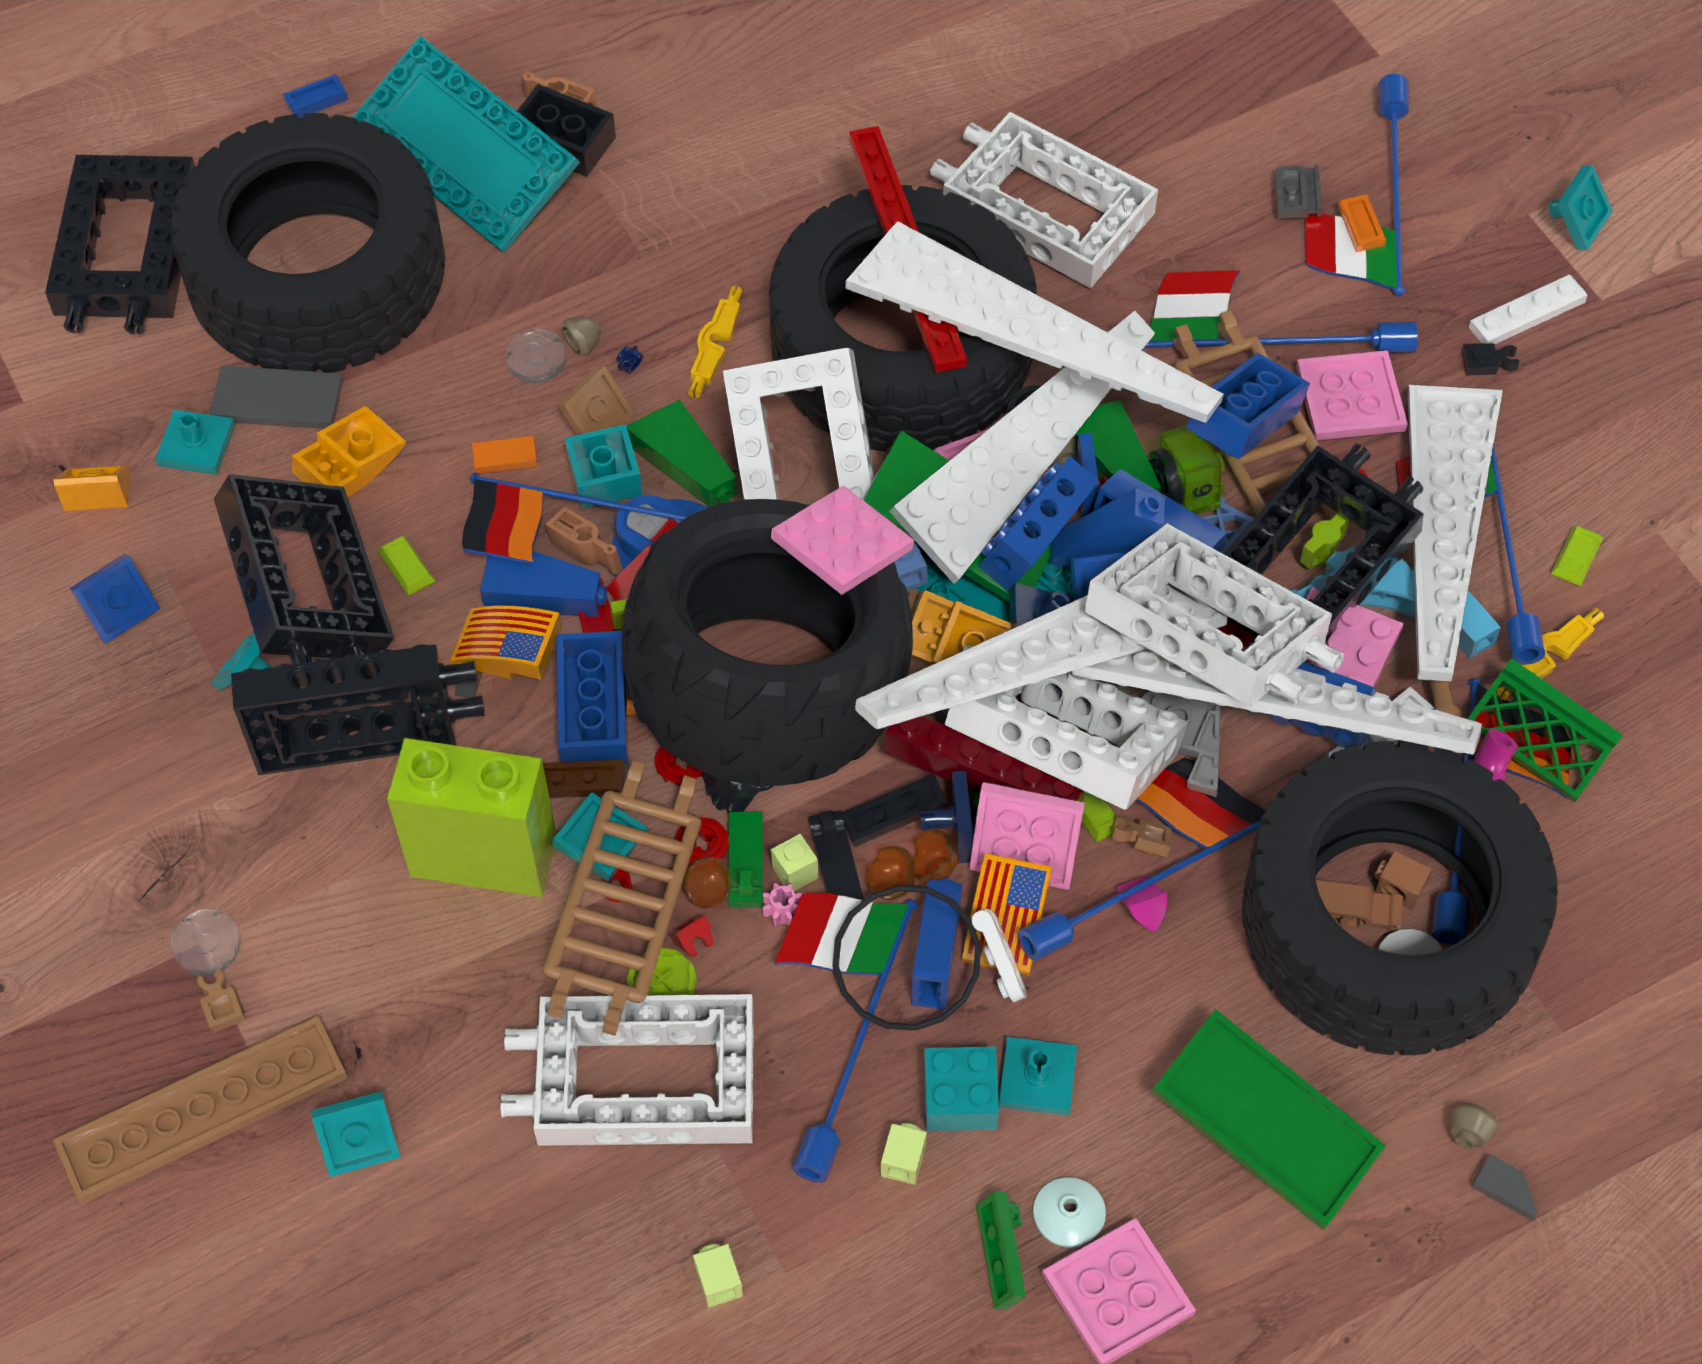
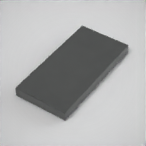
[209,365,343,429]

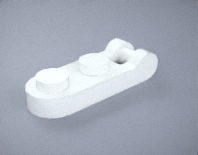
[972,909,1027,1002]

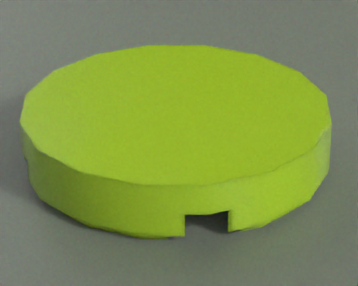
[627,948,697,996]

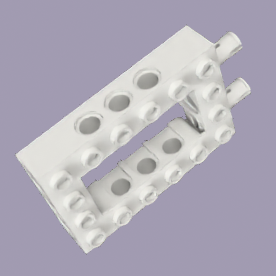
[930,112,1158,288]
[723,348,875,500]
[1085,523,1344,707]
[945,644,1188,810]
[501,994,754,1146]

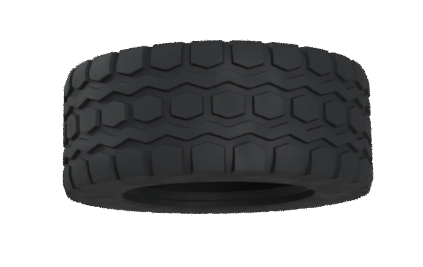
[170,113,445,373]
[769,185,1037,452]
[1242,741,1558,1056]

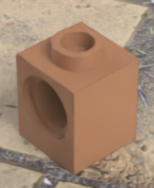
[1374,851,1432,911]

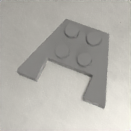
[1107,690,1221,797]

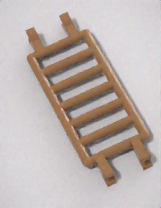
[1173,310,1337,543]
[543,760,701,1036]

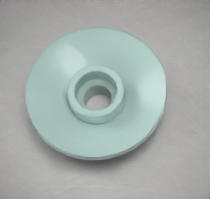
[1033,1177,1106,1248]

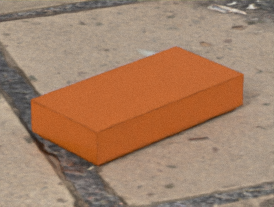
[1338,194,1386,253]
[472,435,538,474]

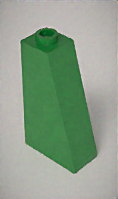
[626,399,737,507]
[1073,400,1161,492]

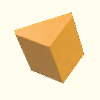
[53,465,130,511]

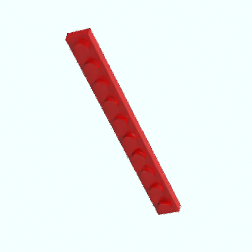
[849,126,967,373]

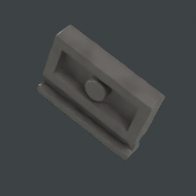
[1276,165,1322,219]

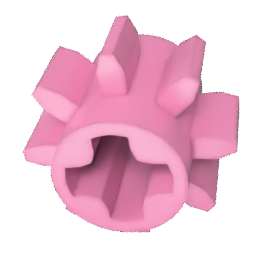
[762,883,802,926]

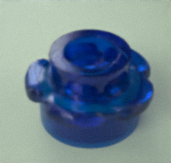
[616,345,644,374]

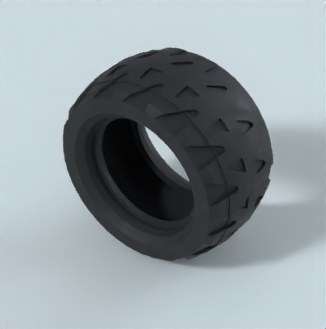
[621,499,913,786]

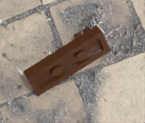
[543,759,626,798]

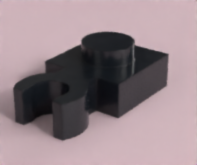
[1462,343,1519,376]

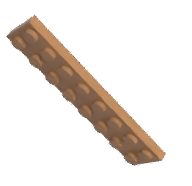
[53,1015,348,1205]

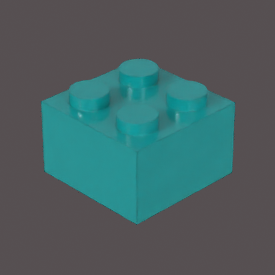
[565,424,643,509]
[924,1047,999,1131]

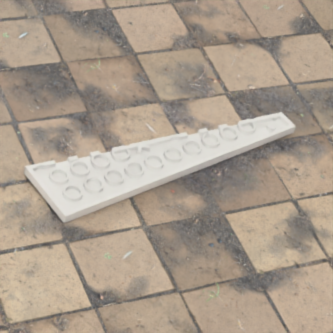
[846,221,1223,423]
[889,311,1155,584]
[1408,385,1503,681]
[855,583,1228,729]
[1072,649,1482,755]

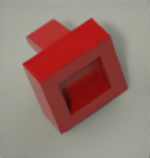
[668,915,713,957]

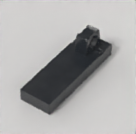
[842,774,949,846]
[808,810,864,900]

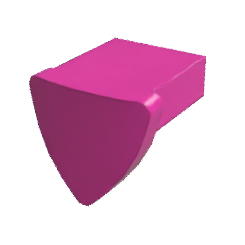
[1116,875,1168,932]

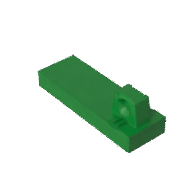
[729,811,763,909]
[976,1191,1026,1310]

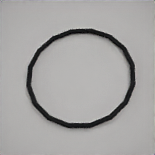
[832,885,981,1031]

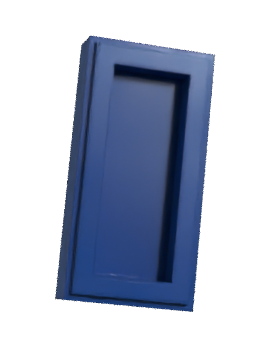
[283,74,349,118]

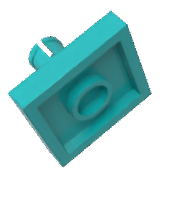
[1549,165,1613,250]
[155,410,235,475]
[210,631,272,691]
[552,792,648,881]
[999,1037,1077,1116]
[311,1091,400,1177]

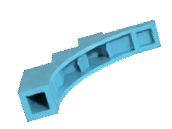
[1291,546,1501,659]

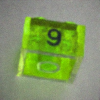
[1160,425,1224,515]

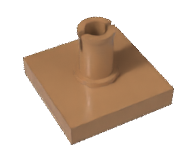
[557,365,635,435]

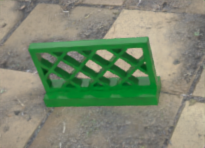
[1467,658,1623,802]

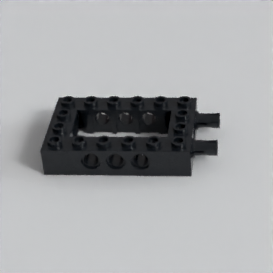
[45,155,195,334]
[1224,443,1424,662]
[214,474,394,679]
[231,644,485,776]

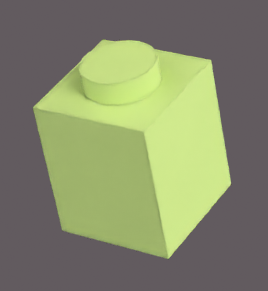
[771,834,818,891]
[881,1123,927,1185]
[693,1244,743,1308]

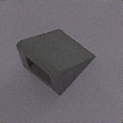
[455,671,482,698]

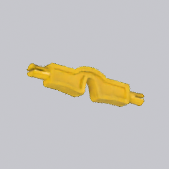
[688,286,743,398]
[1496,608,1604,700]

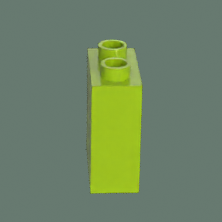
[387,738,557,897]

